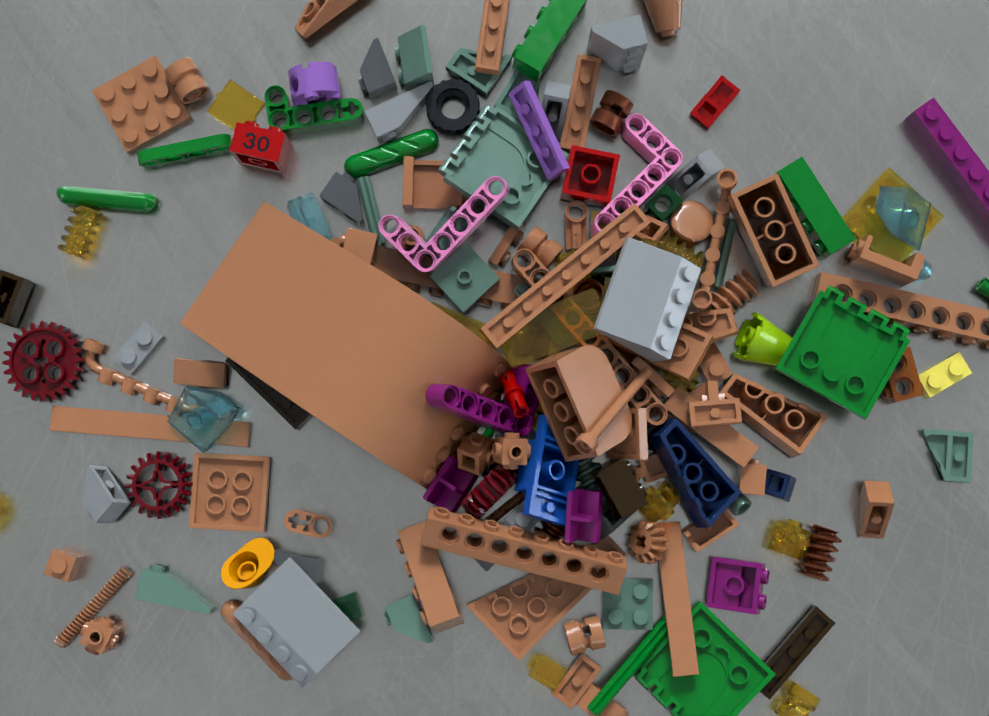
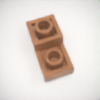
[173,358,227,388]

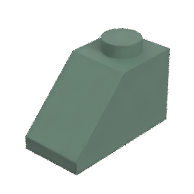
[383,593,434,644]

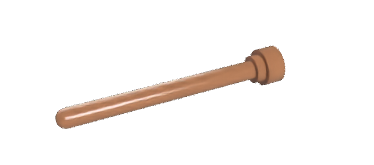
[574,367,652,456]

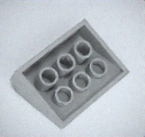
[593,237,701,362]
[233,557,360,688]

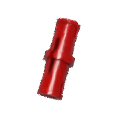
[499,370,530,418]

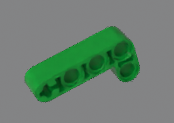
[265,85,365,136]

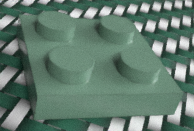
[602,578,653,630]

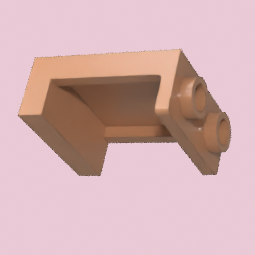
[402,156,467,211]
[847,234,926,287]

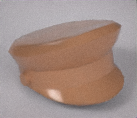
[670,201,714,248]

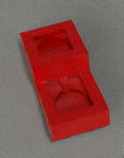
[690,75,741,128]

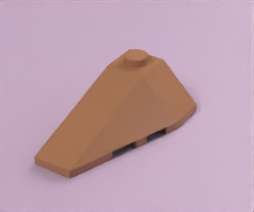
[294,0,357,38]

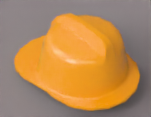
[221,538,274,589]

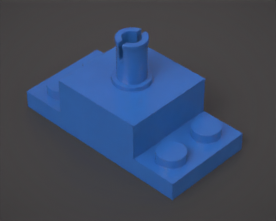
[515,414,579,527]

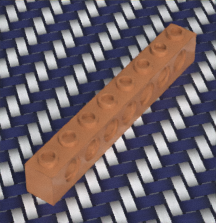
[810,272,989,349]
[420,507,627,595]

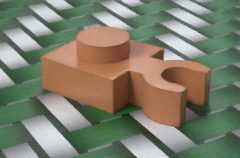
[632,452,668,483]

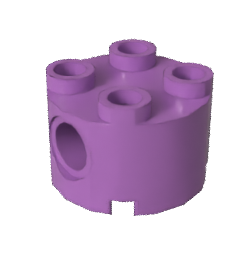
[288,61,341,106]

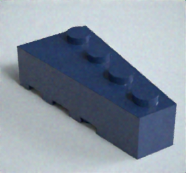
[648,418,742,528]

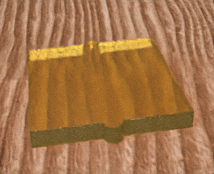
[207,79,265,131]

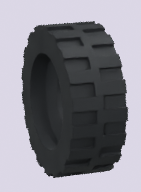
[426,78,480,136]

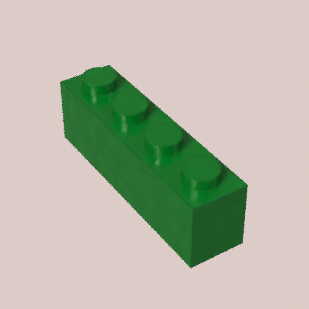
[511,0,587,82]
[776,157,856,259]

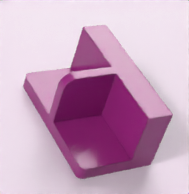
[423,456,479,513]
[565,488,603,543]

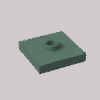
[430,243,500,313]

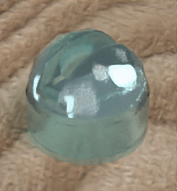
[917,260,933,280]

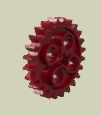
[2,321,85,402]

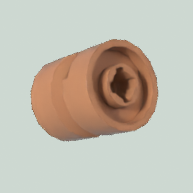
[164,57,209,104]
[517,226,564,269]
[564,615,606,656]

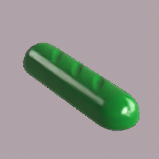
[344,129,439,179]
[56,186,157,212]

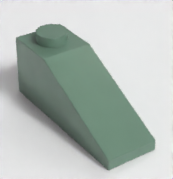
[135,564,215,614]

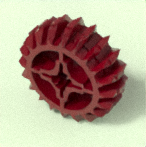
[125,451,193,519]
[461,464,518,519]

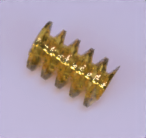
[57,205,103,260]
[654,230,704,268]

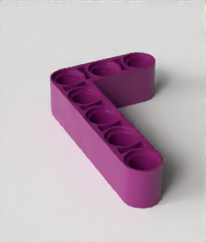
[426,364,539,436]

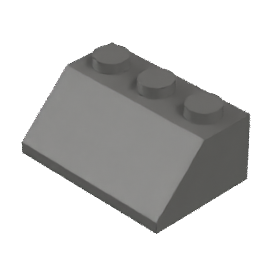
[586,15,648,73]

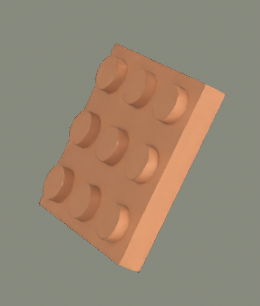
[92,55,192,154]
[189,453,271,532]

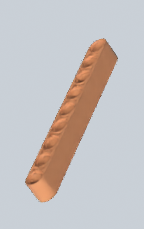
[511,248,668,426]

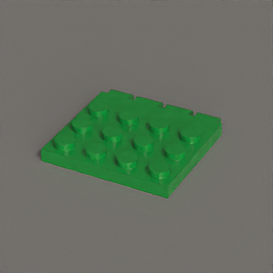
[775,285,911,420]
[635,601,776,716]

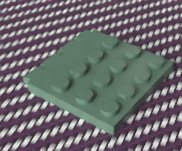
[438,105,570,231]

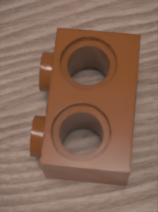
[881,347,924,404]

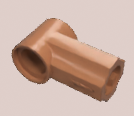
[564,200,587,251]

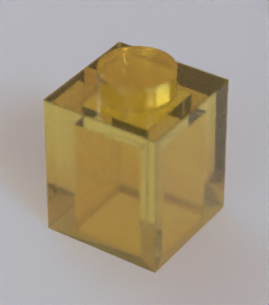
[526,651,567,691]

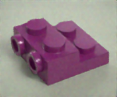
[706,557,770,615]

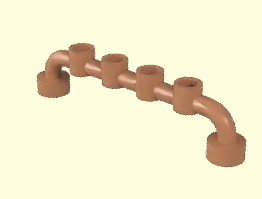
[692,168,737,310]
[82,337,217,415]

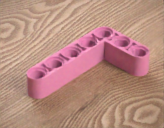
[590,113,683,236]
[378,176,510,273]

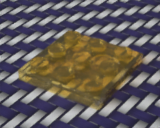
[842,167,944,263]

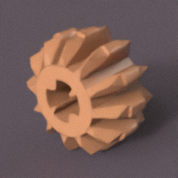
[626,521,670,564]

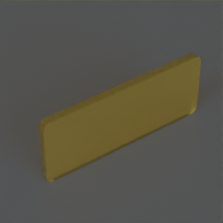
[501,288,602,367]

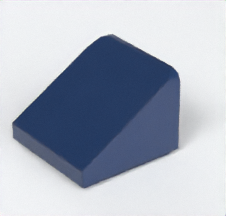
[765,469,796,502]

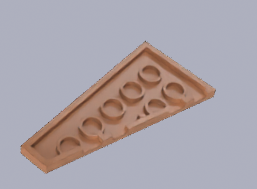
[466,536,627,661]

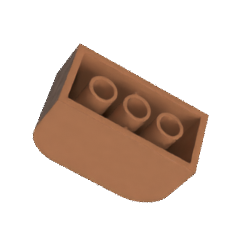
[727,173,820,287]
[525,345,632,462]

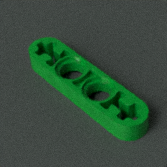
[137,134,232,167]

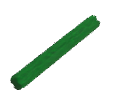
[587,615,667,716]

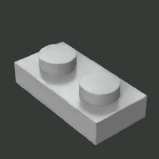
[112,321,165,375]

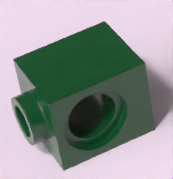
[643,184,684,222]

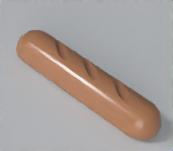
[220,599,294,681]

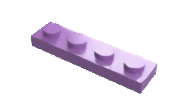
[509,81,570,181]

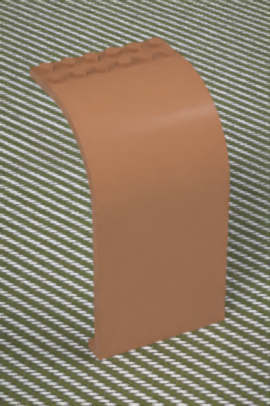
[179,201,513,489]

